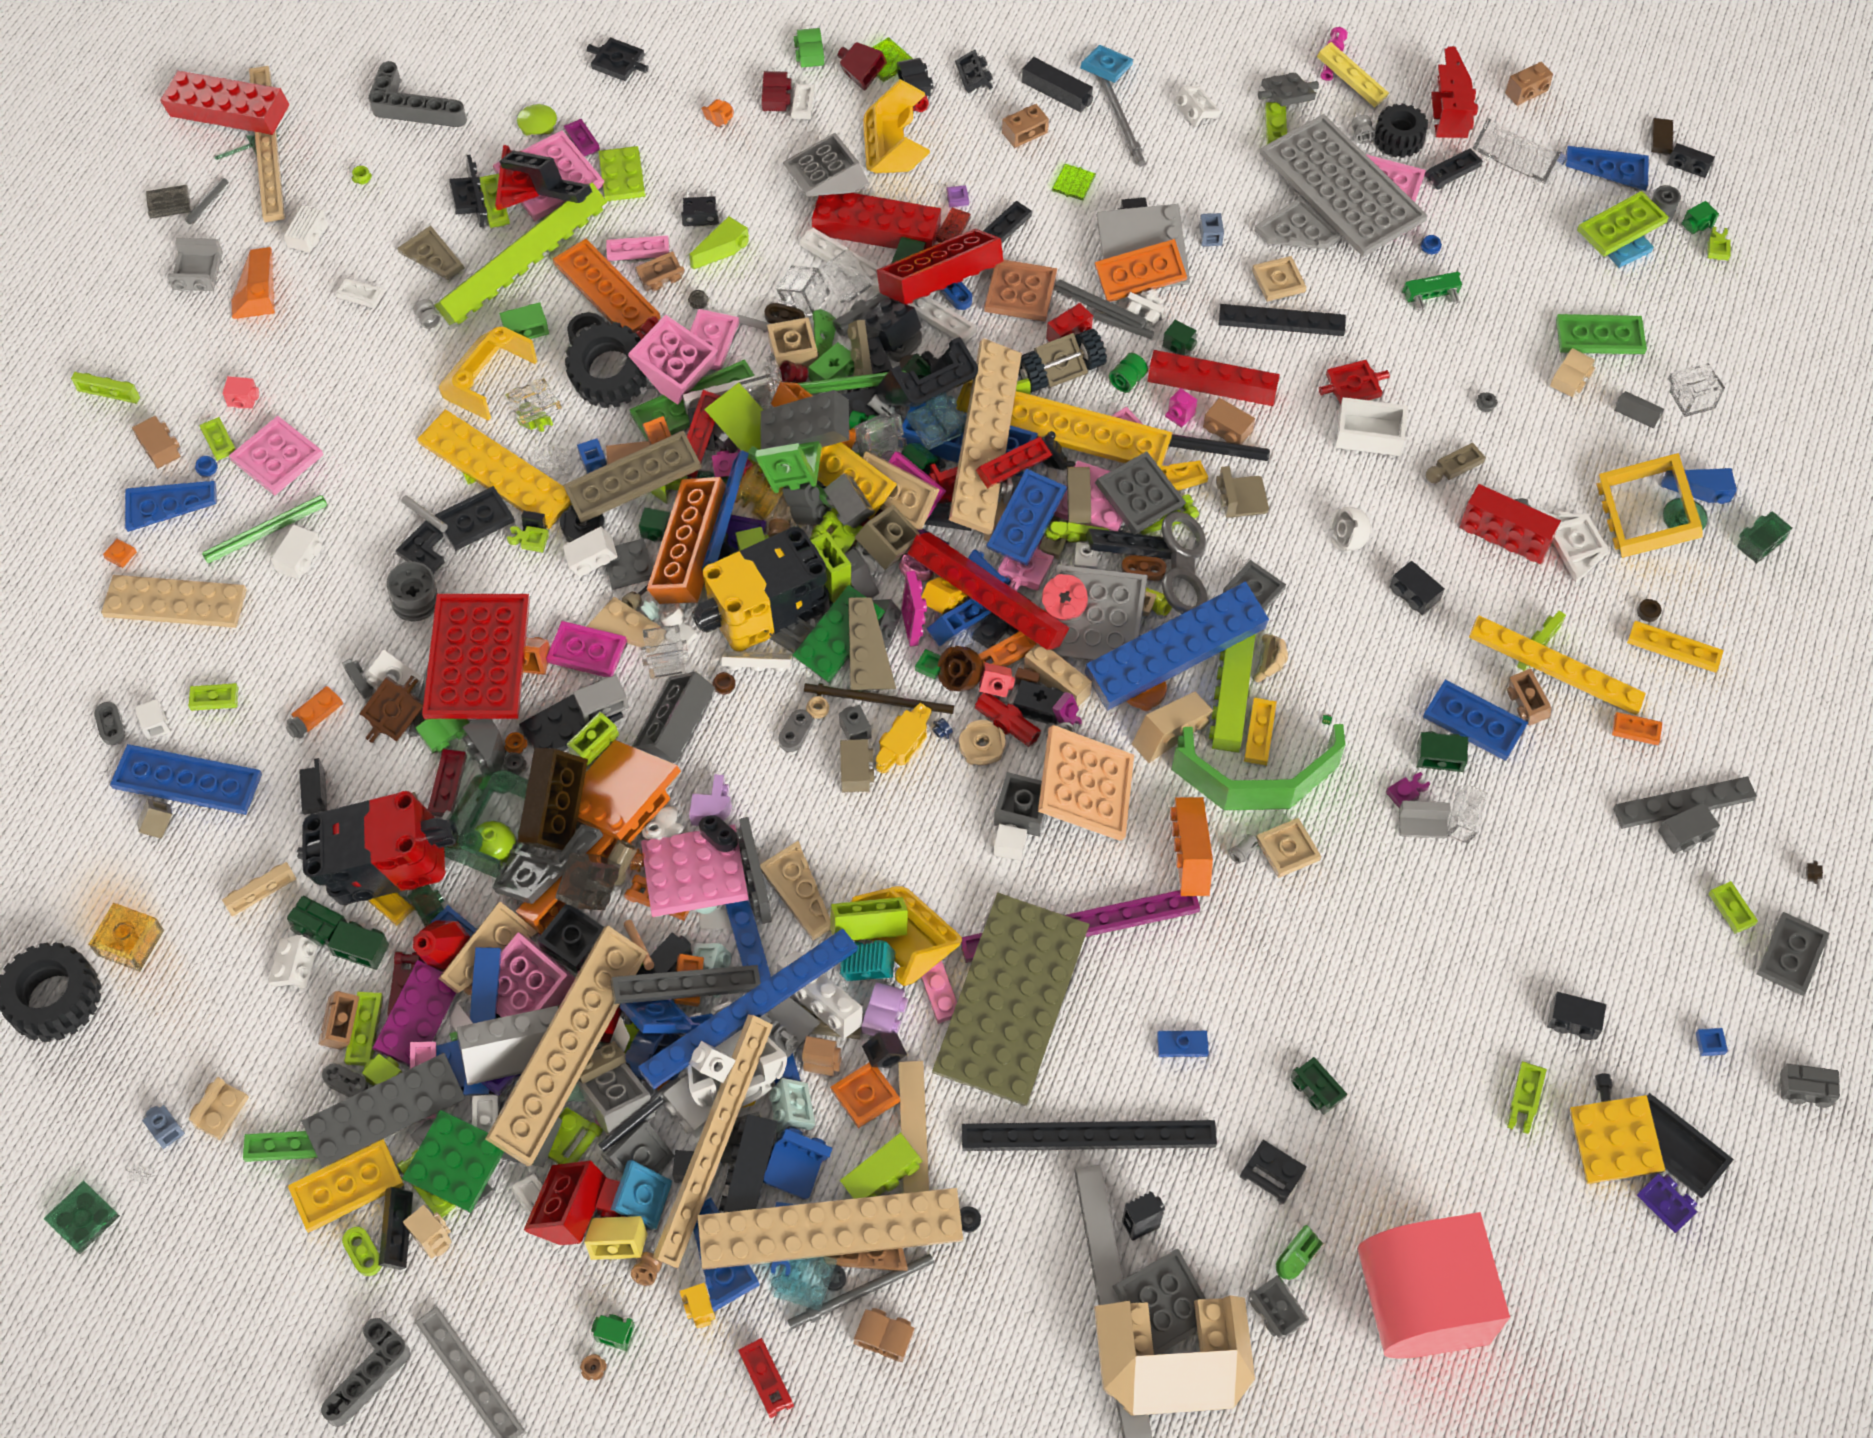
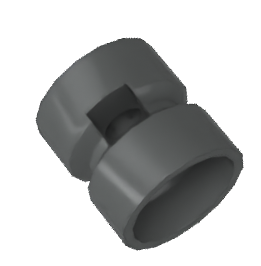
[1652,185,1681,224]

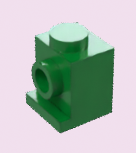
[1682,200,1719,235]
[591,1314,635,1351]

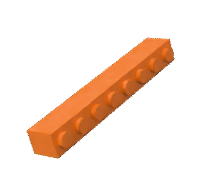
[515,790,670,934]

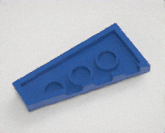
[1565,146,1649,191]
[693,1197,760,1312]

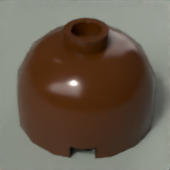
[938,646,984,692]

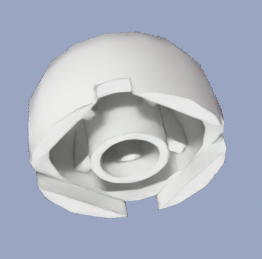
[1330,507,1372,551]

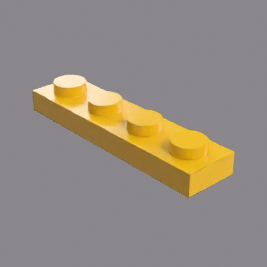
[1627,621,1724,673]

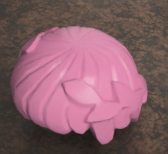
[899,554,933,581]

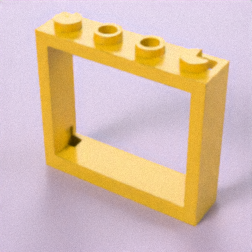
[1596,453,1703,558]

